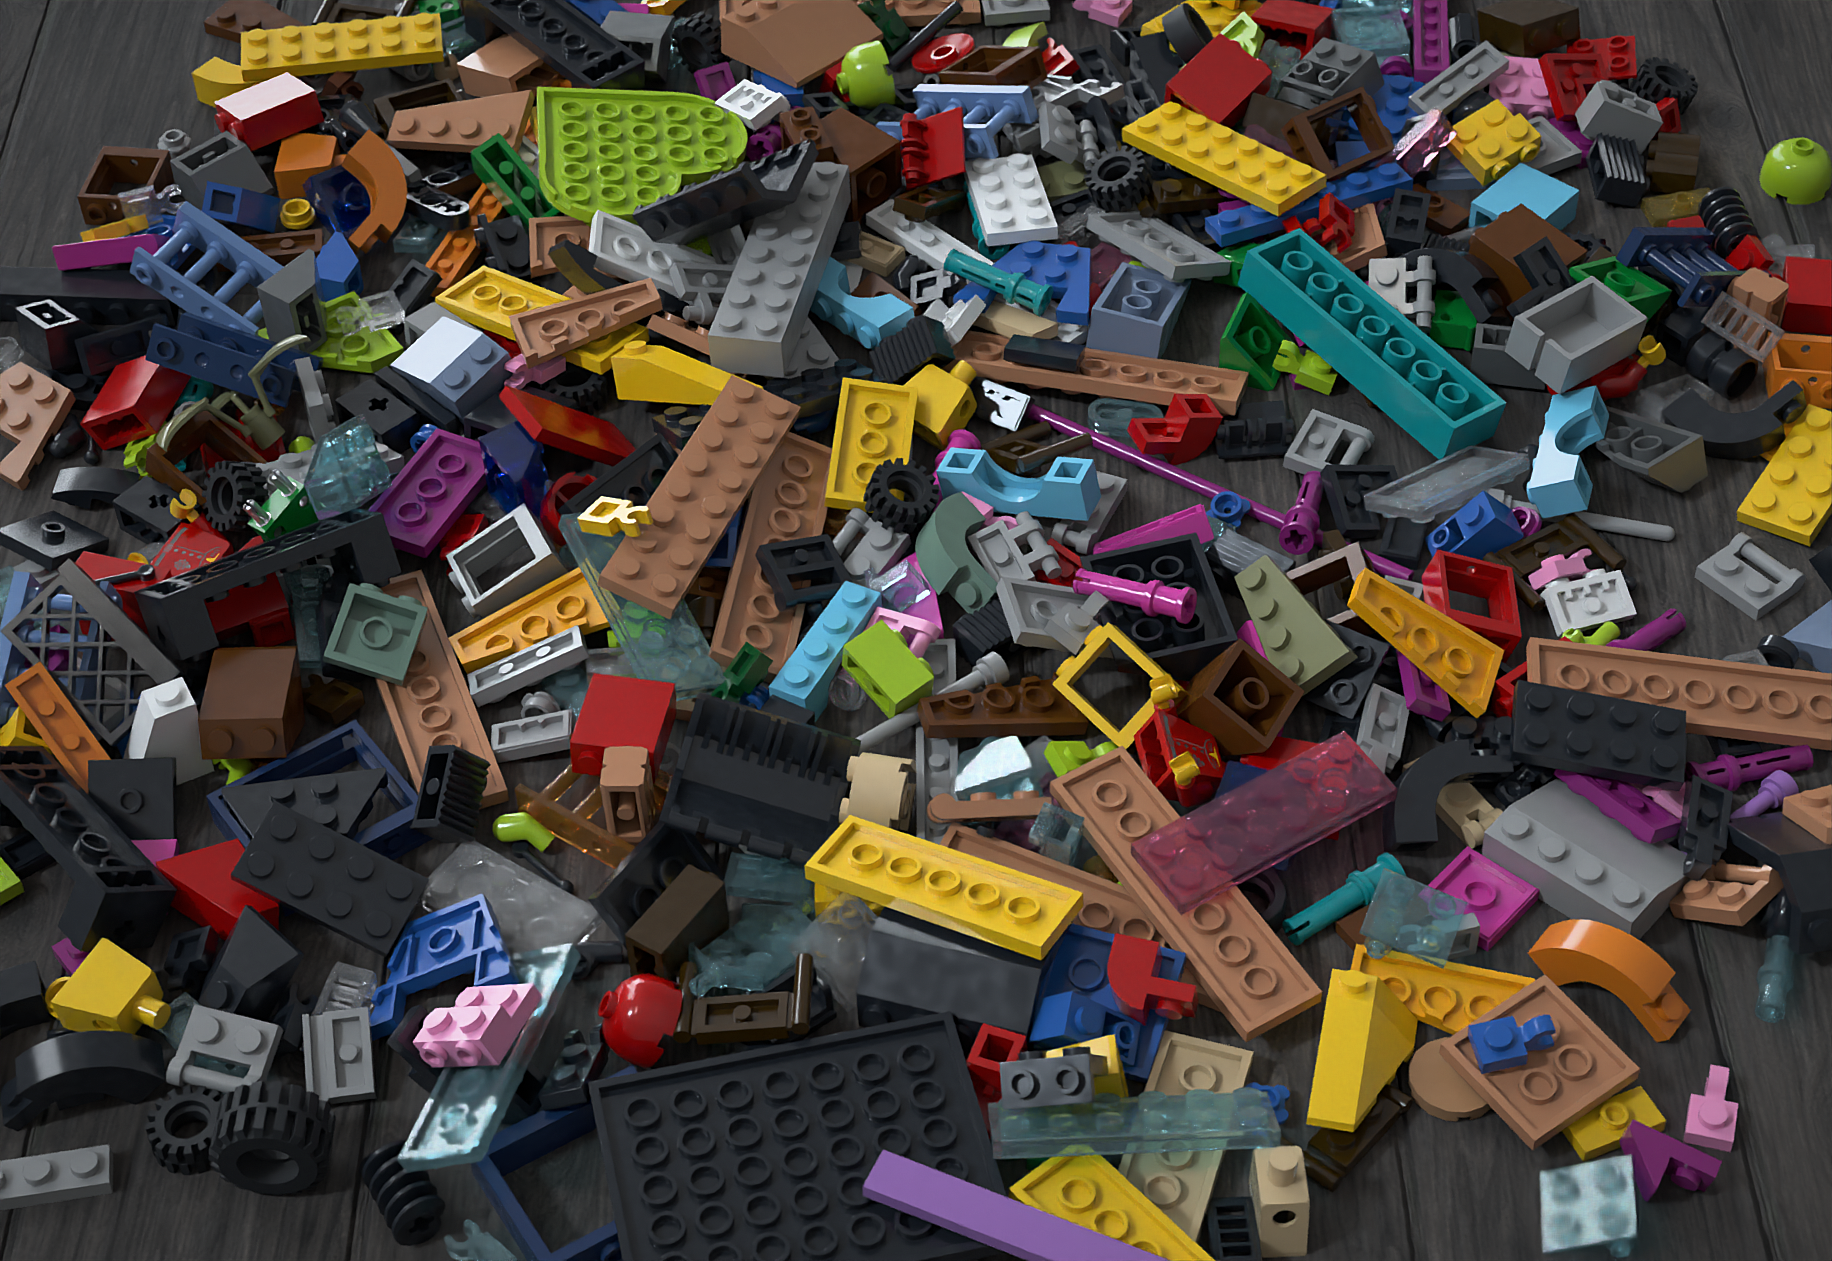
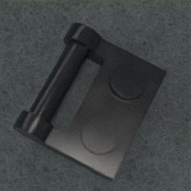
[755,534,853,612]

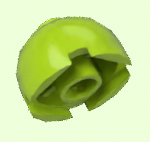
[836,40,895,110]
[1759,137,1832,205]

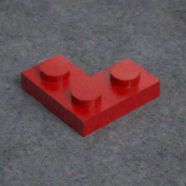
[1538,53,1609,121]

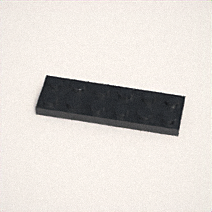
[652,359,888,451]

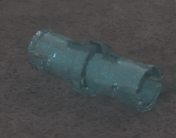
[1754,935,1795,1022]

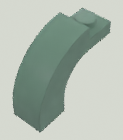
[915,492,998,614]

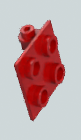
[1567,35,1637,96]
[900,106,966,190]

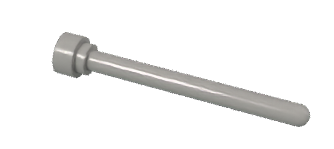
[1488,488,1675,541]
[855,652,1009,756]

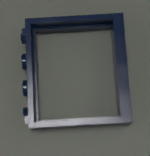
[206,720,434,917]
[467,1065,638,1261]

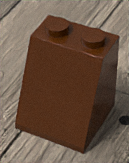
[820,107,902,224]
[1468,203,1588,323]
[1176,638,1305,756]
[198,646,305,760]

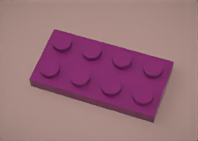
[368,428,504,558]

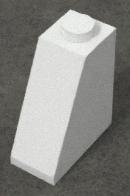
[123,677,214,785]

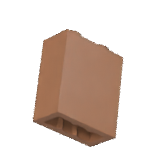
[456,34,564,98]

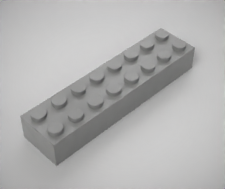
[708,162,851,378]

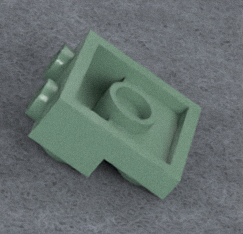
[323,583,428,686]

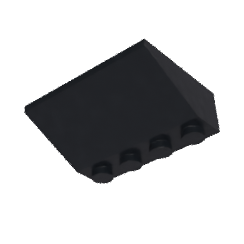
[1080,532,1238,681]

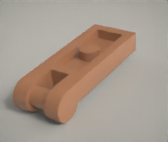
[926,790,1052,824]

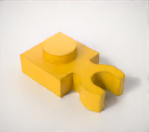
[80,214,150,242]
[577,496,653,537]

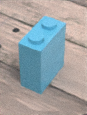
[1468,162,1579,231]

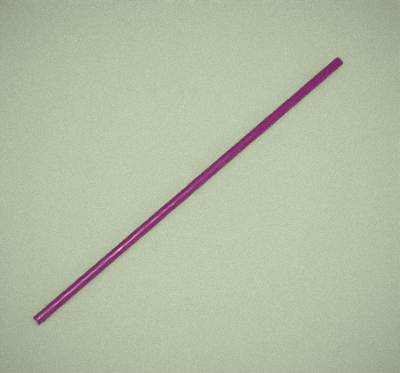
[858,341,1414,581]

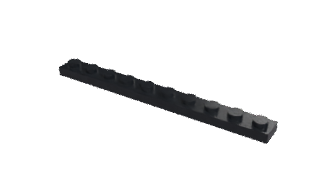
[1069,44,1227,253]

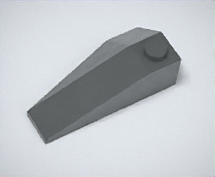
[1592,405,1708,493]

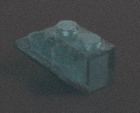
[303,413,392,520]

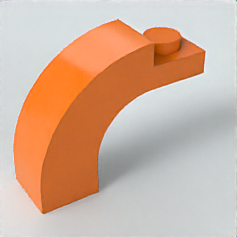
[341,129,407,255]
[1528,919,1691,1043]

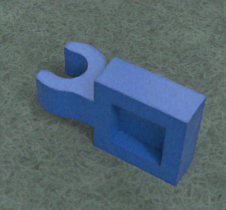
[1468,1015,1556,1074]

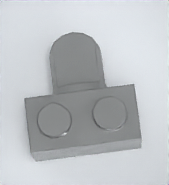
[1575,80,1663,155]

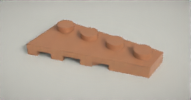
[387,90,535,154]

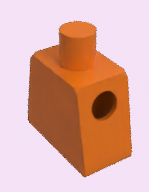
[274,133,352,199]

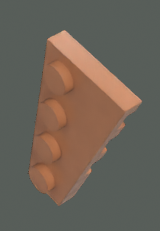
[529,216,641,278]
[509,278,663,369]

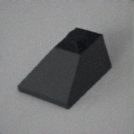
[199,905,305,1022]

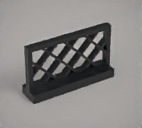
[1,558,191,747]

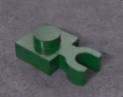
[858,0,911,54]
[711,642,773,704]

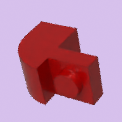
[1127,394,1223,465]
[1107,933,1199,1025]
[967,1023,1028,1141]

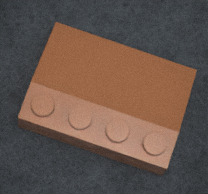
[721,0,883,88]

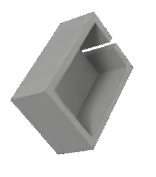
[1505,276,1648,395]

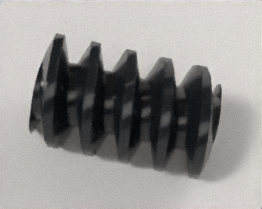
[1698,186,1762,260]
[359,1140,446,1246]

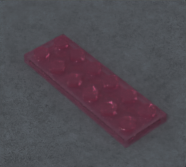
[1131,731,1397,915]

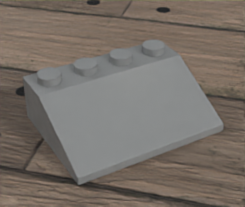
[1482,778,1693,940]

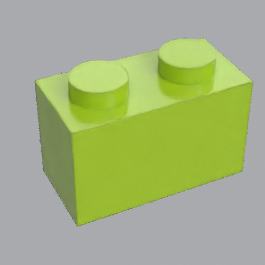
[842,619,934,719]

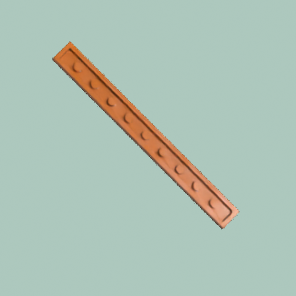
[425,78,571,297]

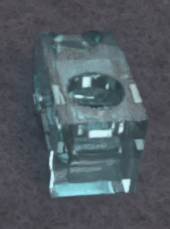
[1029,802,1085,866]

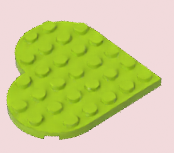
[536,87,747,227]

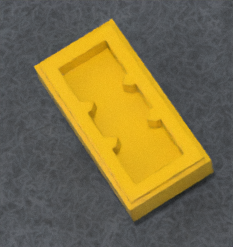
[1562,1086,1666,1162]

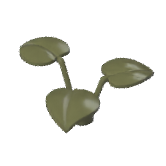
[156,334,311,452]

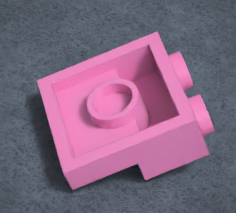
[1488,56,1555,120]
[413,984,542,1068]

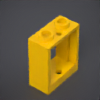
[1052,622,1188,754]

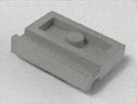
[302,1007,376,1104]

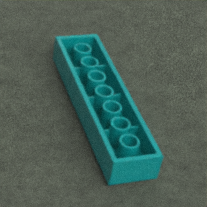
[1237,228,1507,462]

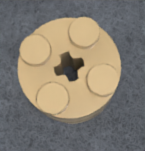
[839,752,916,831]

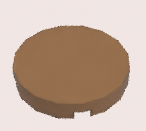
[1408,1038,1491,1121]

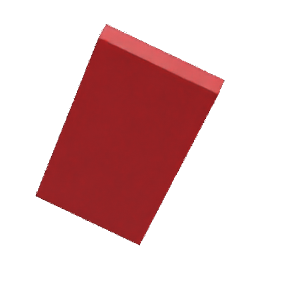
[499,385,636,467]

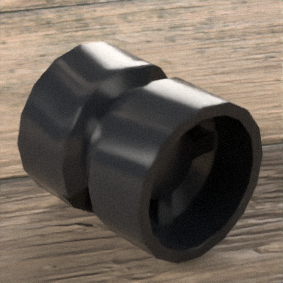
[1685,332,1759,400]

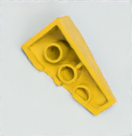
[611,341,764,405]
[1306,969,1418,1132]

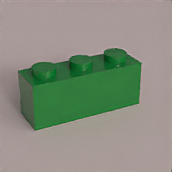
[471,133,564,236]

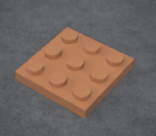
[1439,974,1640,1151]

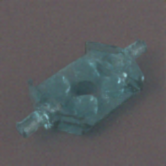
[689,896,818,997]

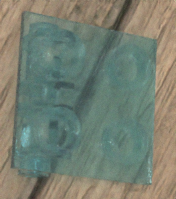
[1359,868,1467,969]
[1540,1154,1638,1258]

